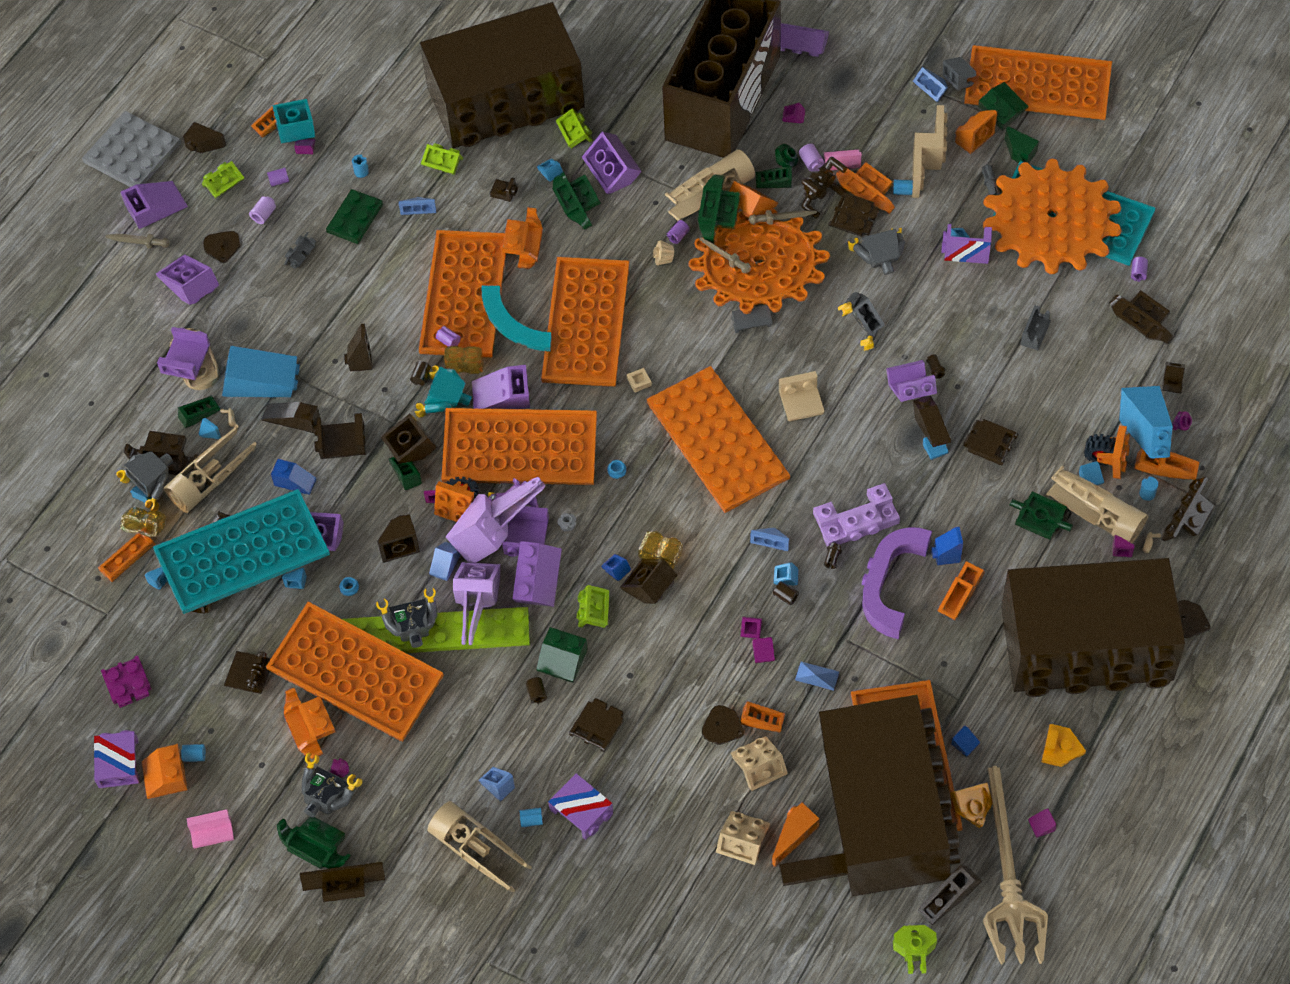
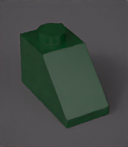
[1005,126,1039,163]

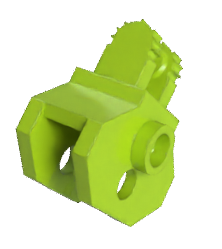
[893,925,937,974]

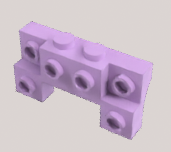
[813,483,900,546]

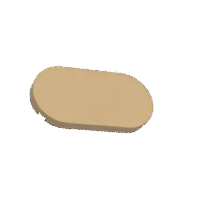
[170,328,220,390]

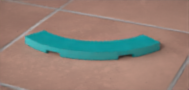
[482,285,552,351]

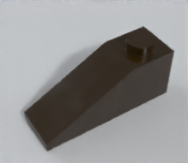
[344,324,372,372]
[913,396,951,447]
[261,402,320,433]
[918,865,982,925]

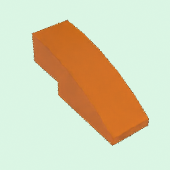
[1134,448,1199,480]
[937,561,985,620]

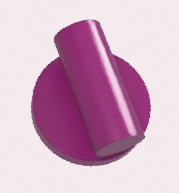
[1172,411,1192,431]

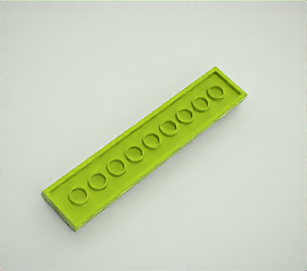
[342,607,530,653]

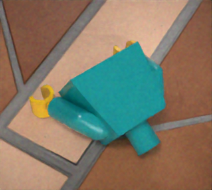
[415,365,472,418]

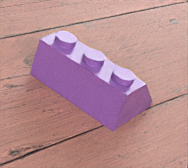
[781,23,829,57]
[582,132,642,194]
[310,512,344,551]
[512,541,562,607]

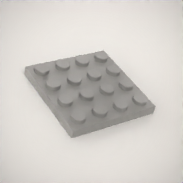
[82,111,181,187]

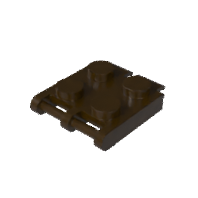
[828,192,880,237]
[963,419,1018,465]
[569,698,624,753]

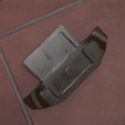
[1109,290,1173,344]
[123,431,198,475]

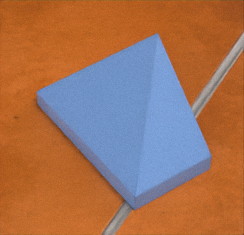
[913,67,948,102]
[399,197,436,215]
[750,528,789,551]
[795,662,839,691]

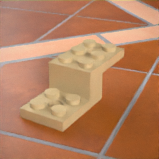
[912,105,947,198]

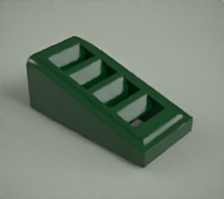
[756,166,792,188]
[178,396,220,428]
[389,457,422,490]

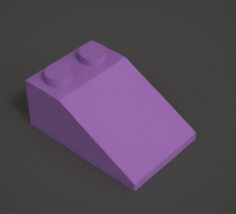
[156,254,219,305]

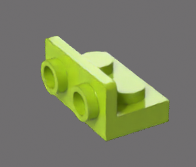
[556,108,593,149]
[421,143,464,175]
[202,161,244,199]
[577,585,609,628]

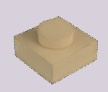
[627,368,652,392]

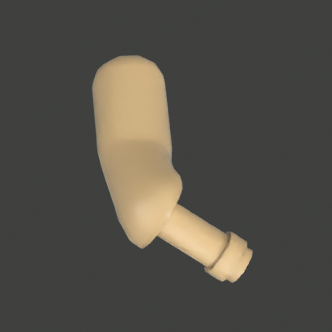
[220,408,236,427]
[1142,532,1161,553]

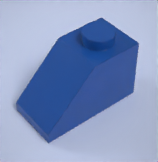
[271,459,316,495]
[931,527,963,565]

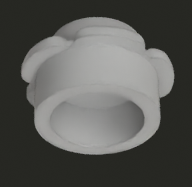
[558,513,576,531]

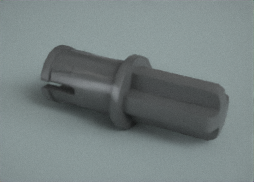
[982,164,1001,195]

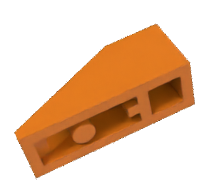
[772,803,820,867]

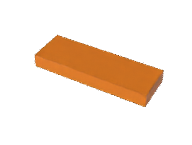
[98,530,155,582]

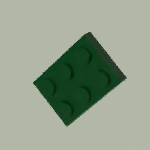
[326,189,383,244]

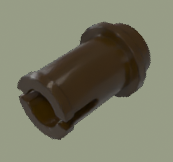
[926,354,945,379]
[824,543,842,569]

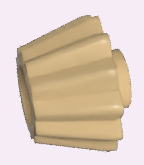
[653,240,674,265]

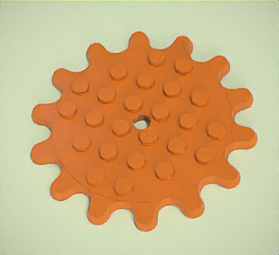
[983,158,1121,274]
[688,209,830,314]

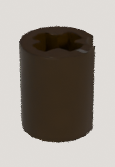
[410,361,431,386]
[773,581,799,606]
[526,677,547,704]

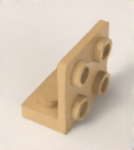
[779,371,824,422]
[731,736,788,791]
[716,811,770,865]

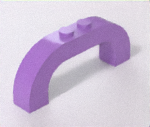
[862,527,932,639]

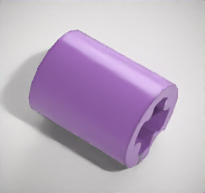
[267,168,289,187]
[667,220,690,244]
[1131,257,1148,282]
[436,326,461,349]

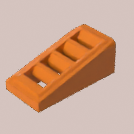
[251,102,278,138]
[740,701,785,733]

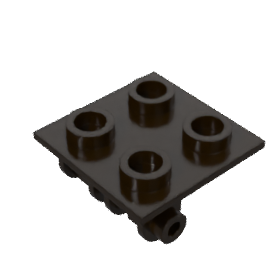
[224,651,271,694]

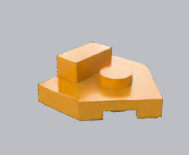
[1041,724,1086,767]
[950,782,993,828]

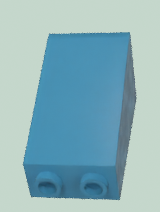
[222,346,300,397]
[1119,386,1173,458]

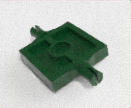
[1009,491,1073,540]

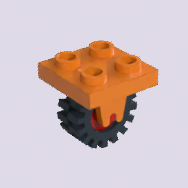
[1084,425,1130,479]
[434,477,479,522]

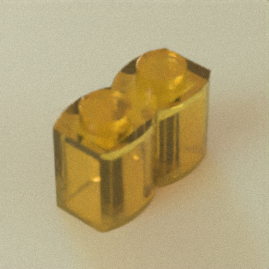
[444,346,484,374]
[120,507,166,537]
[638,531,683,570]

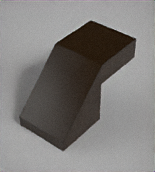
[1162,362,1185,394]

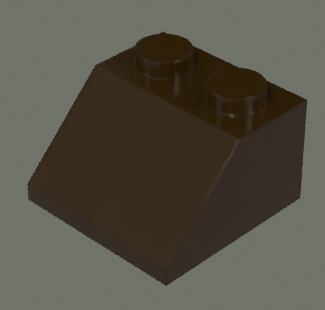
[381,413,437,463]
[377,514,420,563]
[620,559,677,604]

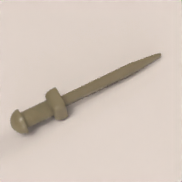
[749,210,817,225]
[105,234,170,249]
[699,238,751,273]

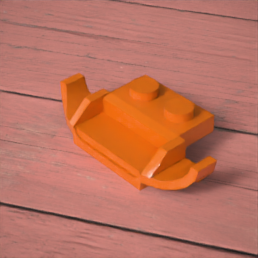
[836,162,895,214]
[502,207,543,269]
[284,688,335,759]

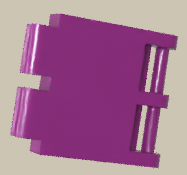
[101,655,151,708]

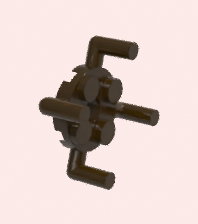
[801,157,847,219]

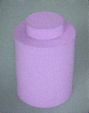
[799,144,824,172]
[249,196,276,224]

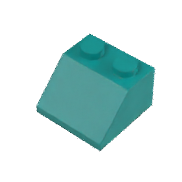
[272,99,315,144]

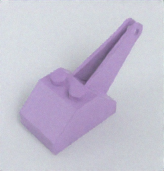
[446,477,545,563]
[453,562,500,645]

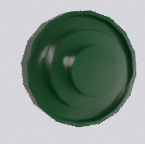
[775,144,798,168]

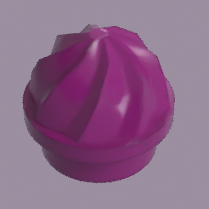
[330,758,349,778]

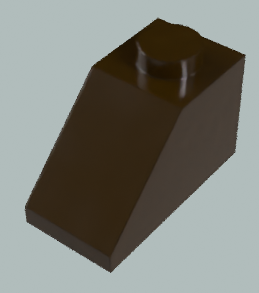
[183,122,226,154]

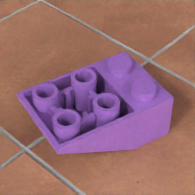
[120,181,188,229]
[472,365,530,409]

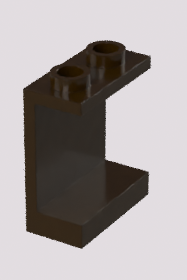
[314,413,366,459]

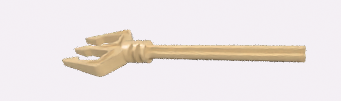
[983,766,1048,965]

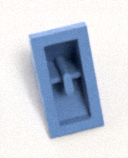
[429,542,461,581]
[479,767,515,801]

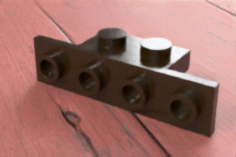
[1162,477,1214,542]
[300,862,385,902]

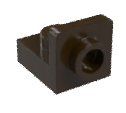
[490,178,518,202]

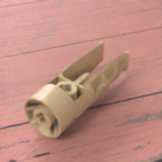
[665,150,755,221]
[164,424,256,513]
[1046,466,1148,543]
[427,801,532,892]

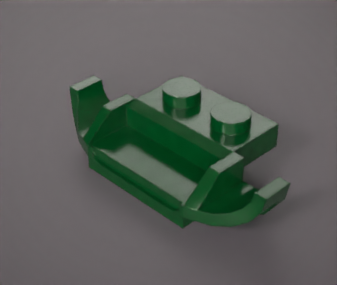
[552,171,601,230]
[698,174,741,244]
[277,817,351,869]

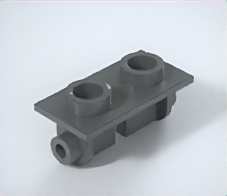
[284,232,316,269]

